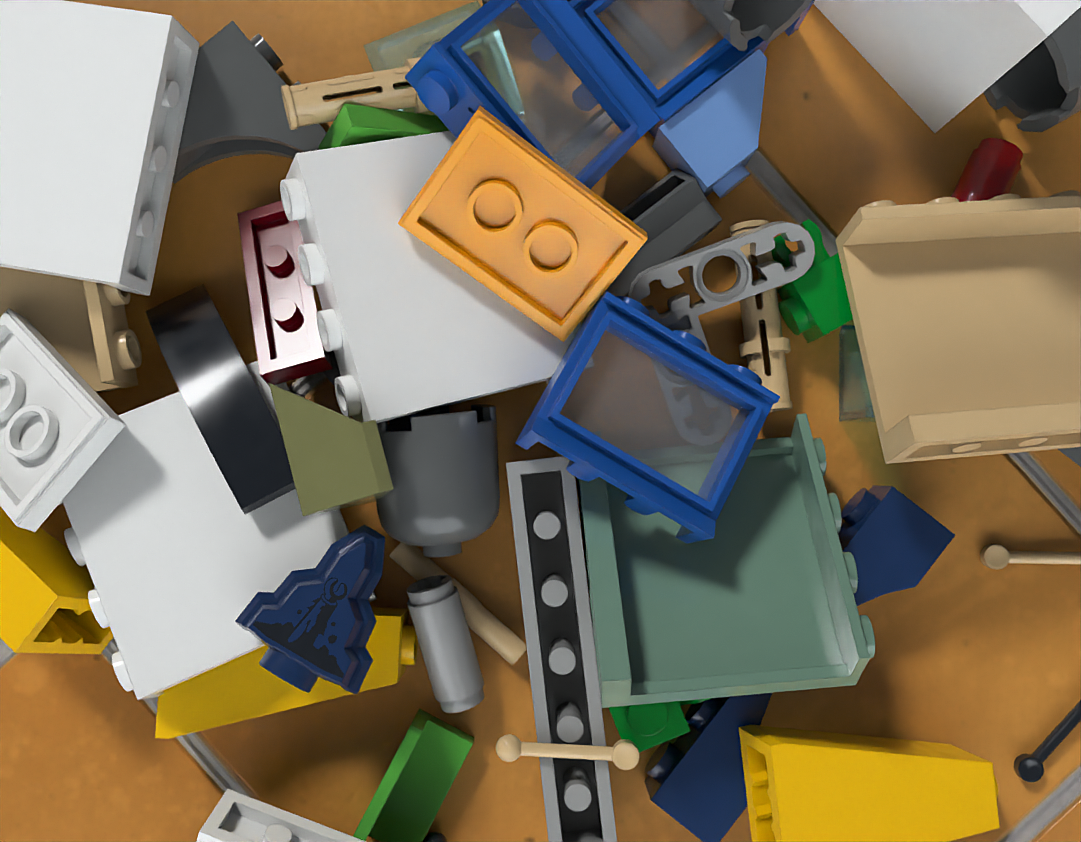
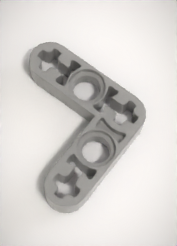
[629,221,815,446]

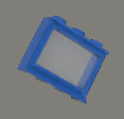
[405,0,661,189]
[568,0,815,139]
[515,291,780,544]

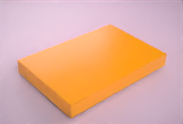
[398,106,648,342]

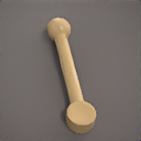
[980,544,1081,570]
[496,734,640,770]

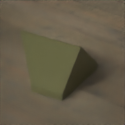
[269,383,394,516]

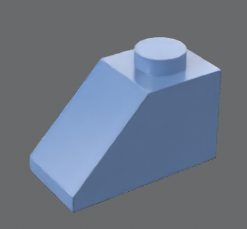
[652,49,767,199]

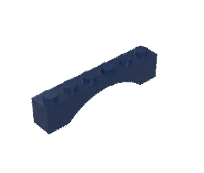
[644,485,955,842]

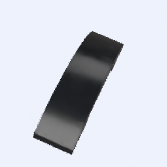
[145,284,296,515]

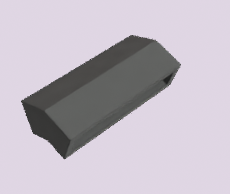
[595,168,722,304]

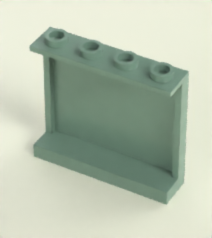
[576,413,875,708]

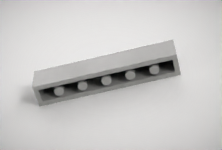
[506,456,617,842]

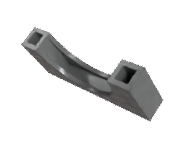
[173,21,341,387]

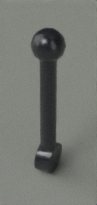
[1013,700,1081,782]

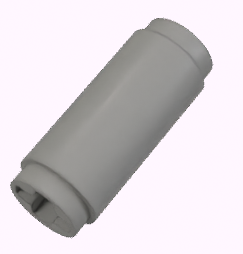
[407,575,484,713]

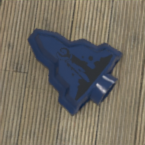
[235,524,386,694]

